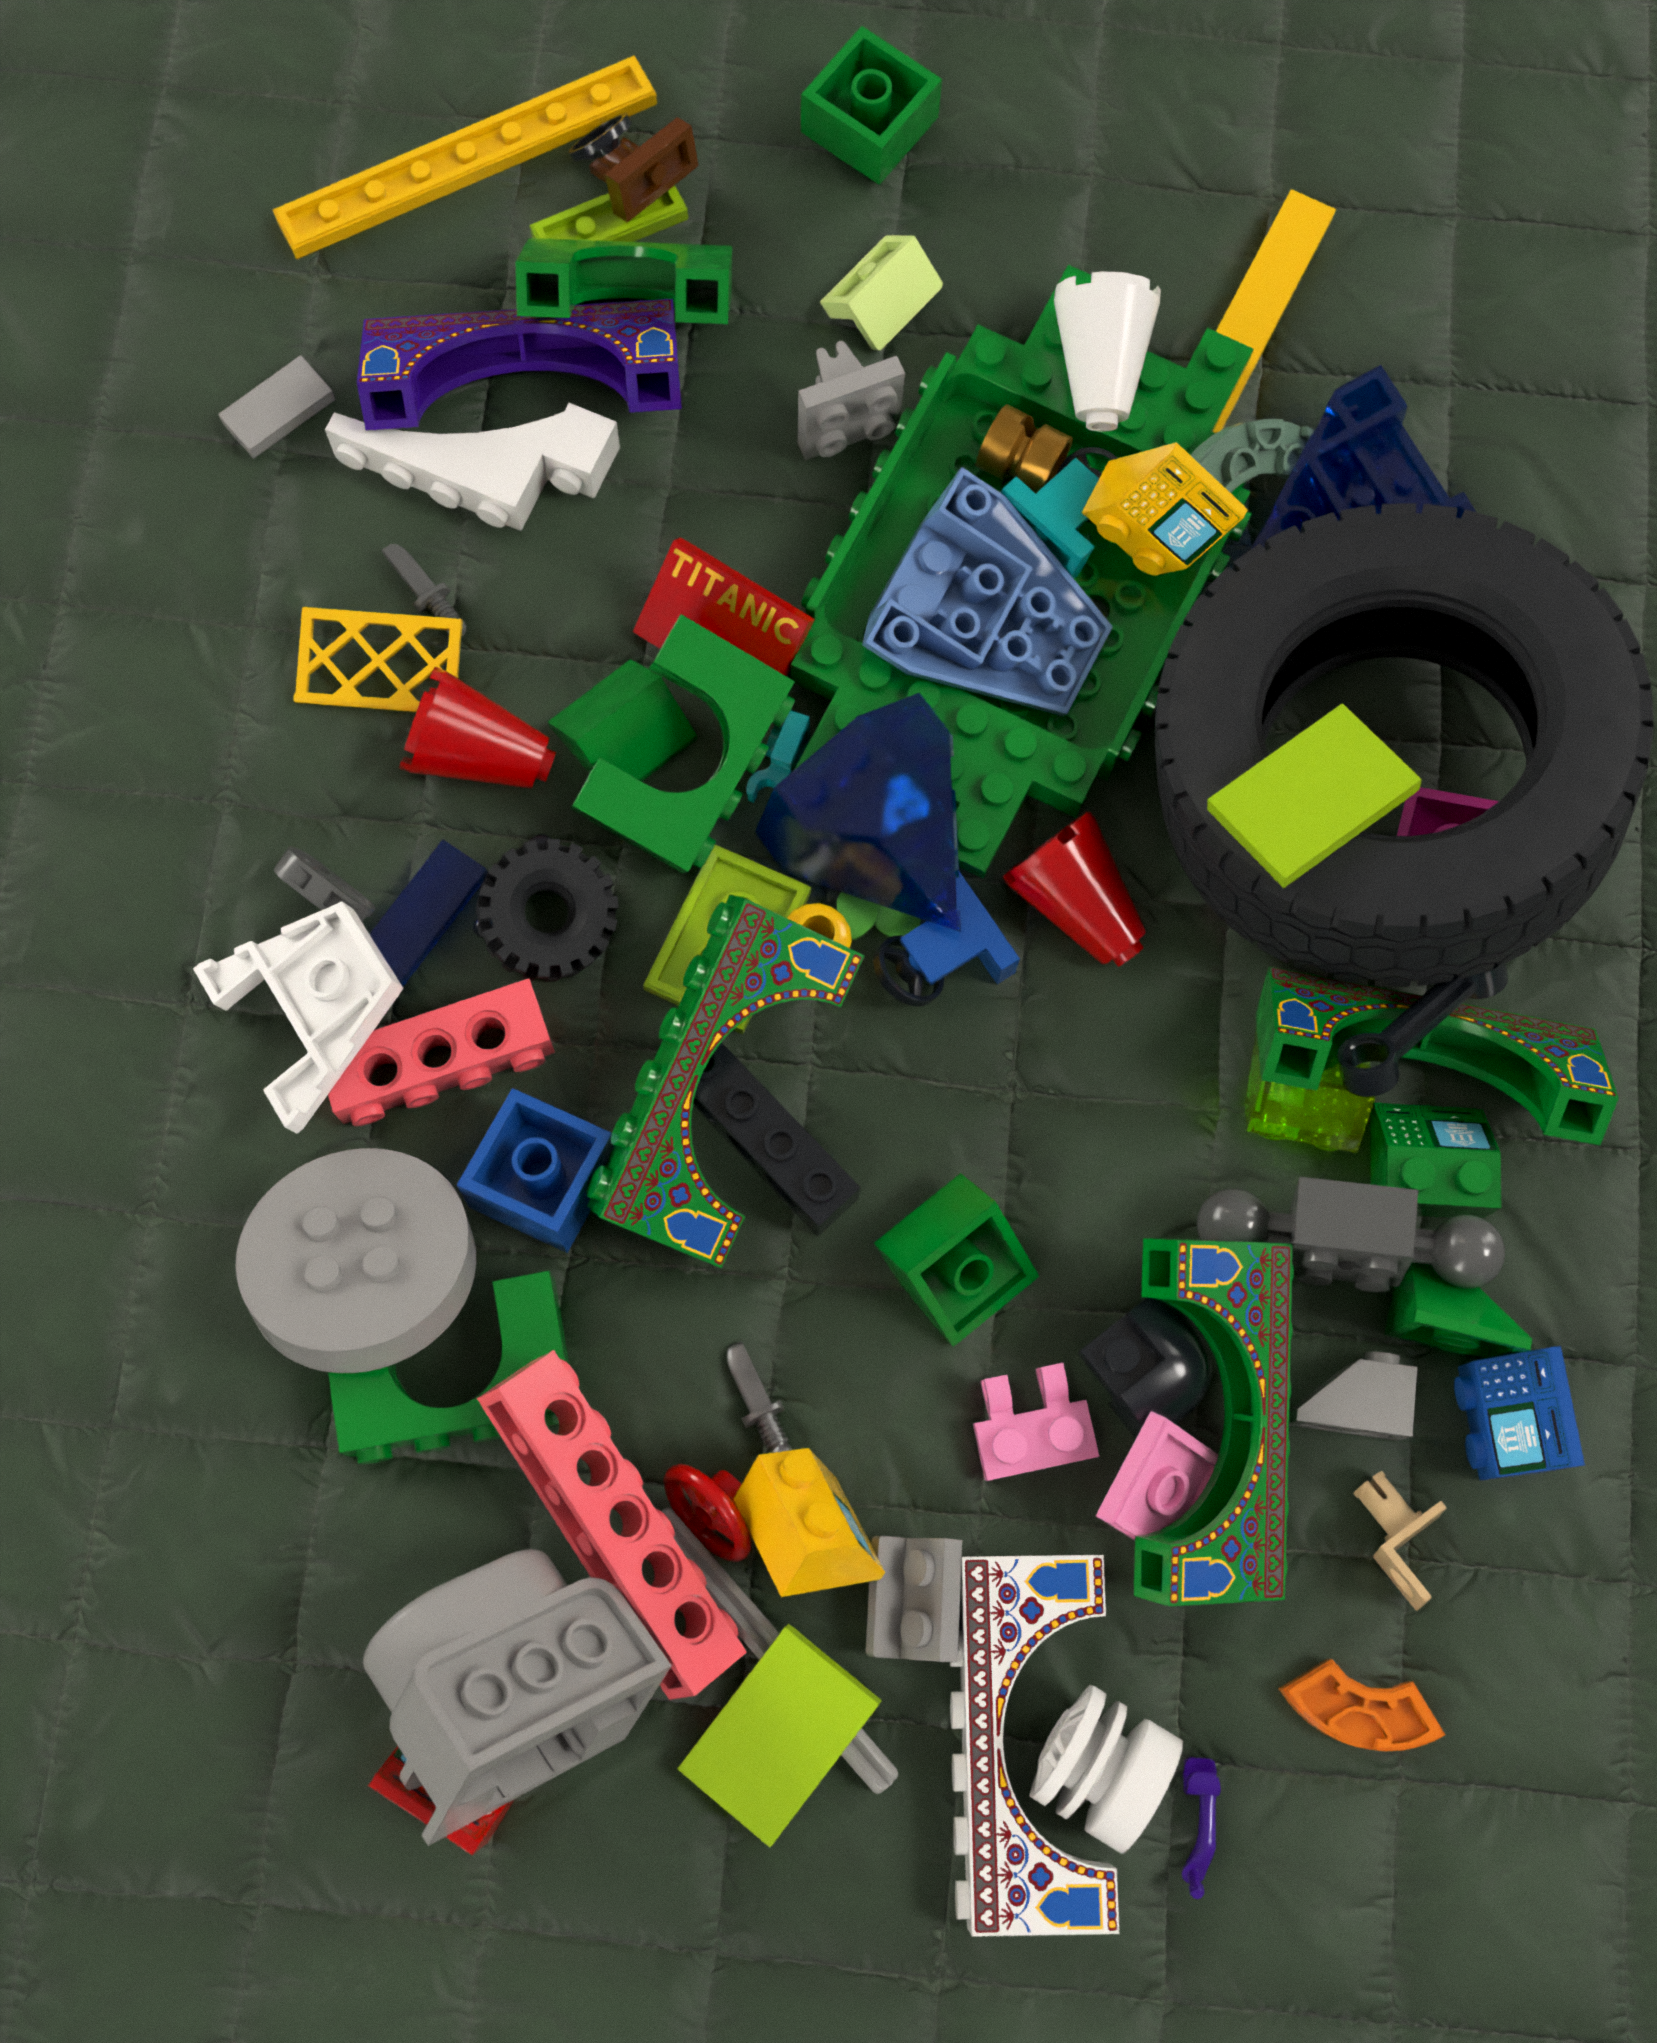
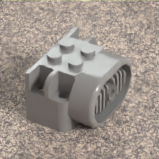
[363,1549,672,1846]

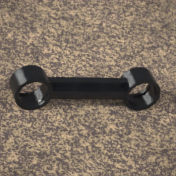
[1337,962,1508,1097]

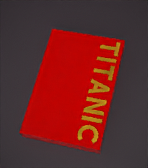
[633,537,815,676]

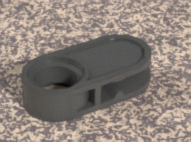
[273,846,376,926]

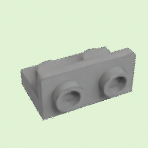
[866,1536,962,1662]

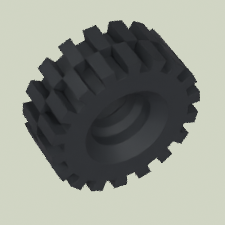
[476,838,619,982]

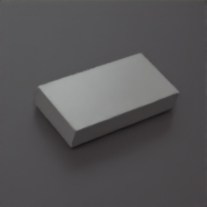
[218,355,335,459]

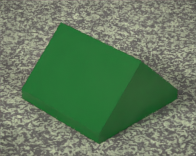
[548,659,697,781]

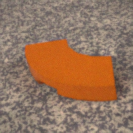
[1279,1659,1445,1751]

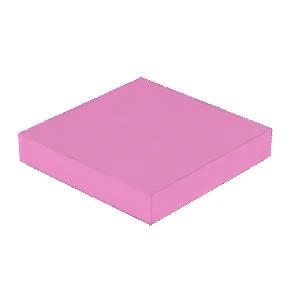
[1096,1411,1218,1541]

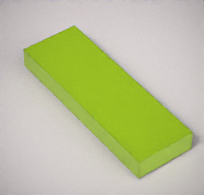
[530,185,688,242]

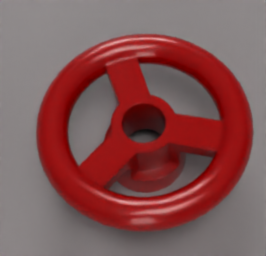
[663,1464,752,1562]

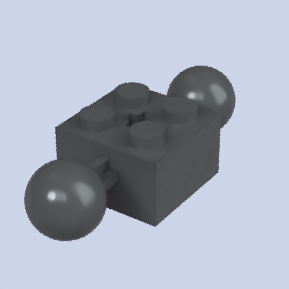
[1197,1177,1505,1292]

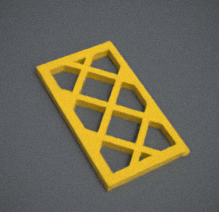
[293,607,463,712]

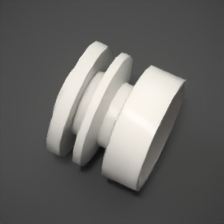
[1029,1685,1183,1854]

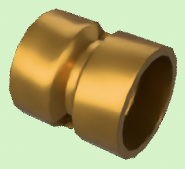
[976,404,1073,494]

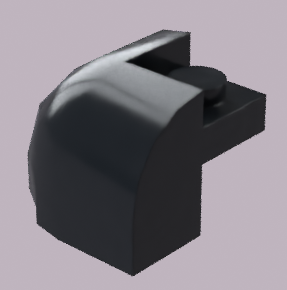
[1078,1298,1213,1439]

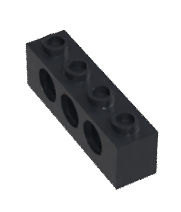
[693,1042,861,1237]

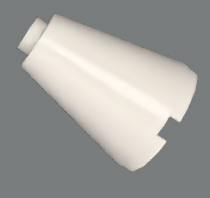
[1054,271,1161,431]

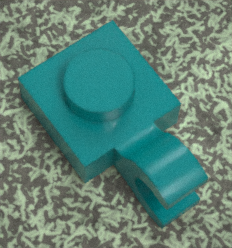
[746,710,811,811]

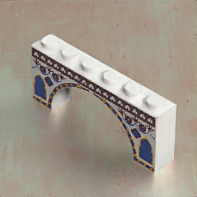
[950,1555,1119,1936]

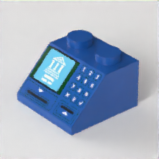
[1454,1346,1585,1481]

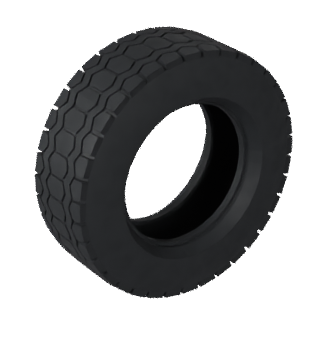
[1155,503,1654,987]

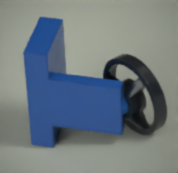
[873,870,1020,1007]

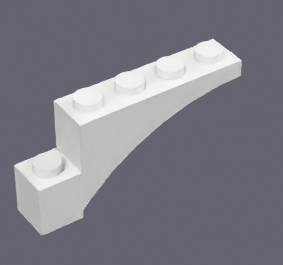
[325,403,620,531]

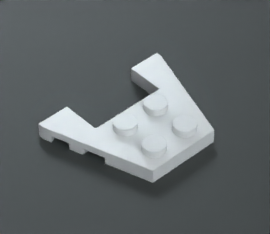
[193,902,404,1133]

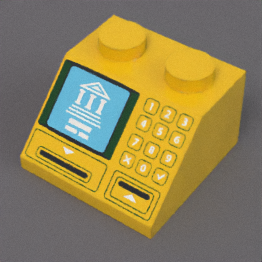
[1082,442,1248,576]
[734,1448,885,1597]

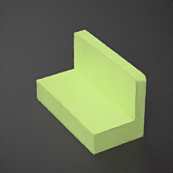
[820,235,943,350]

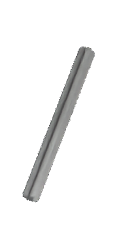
[662,1507,898,1794]

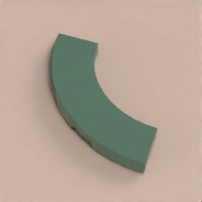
[1191,419,1347,500]

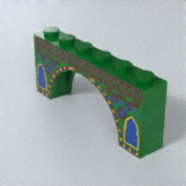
[587,894,865,1268]
[1255,966,1619,1145]
[1134,1238,1294,1607]

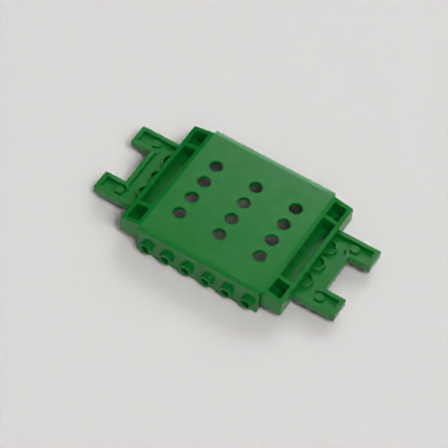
[790,265,1254,879]

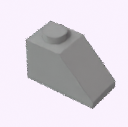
[1289,1352,1417,1441]

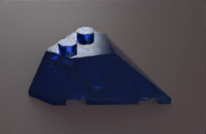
[1251,365,1476,549]
[755,693,961,932]

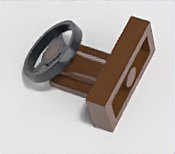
[568,112,699,223]

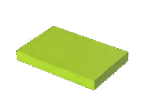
[1207,703,1422,888]
[643,845,811,1035]
[677,1623,882,1847]

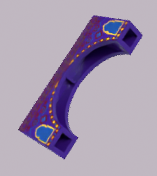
[357,299,682,431]

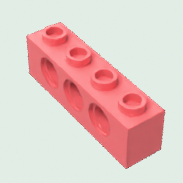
[328,978,555,1126]

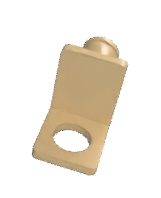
[1353,1471,1447,1611]

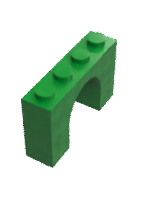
[515,238,732,324]
[570,614,795,874]
[328,1270,569,1465]

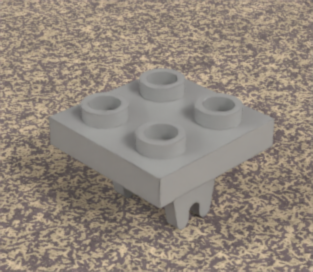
[798,341,905,460]

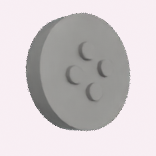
[236,1148,476,1373]

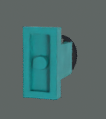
[1001,447,1118,579]

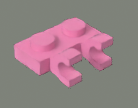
[973,1363,1099,1481]

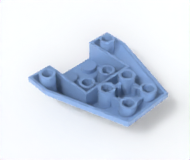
[862,467,1113,716]

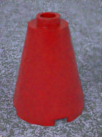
[399,667,556,789]
[1002,811,1146,967]

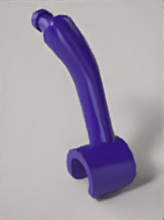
[1182,1757,1221,1899]

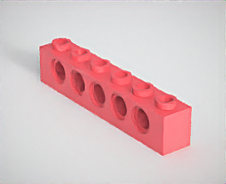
[477,1350,747,1700]

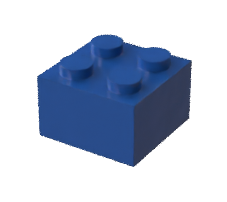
[457,1088,615,1253]

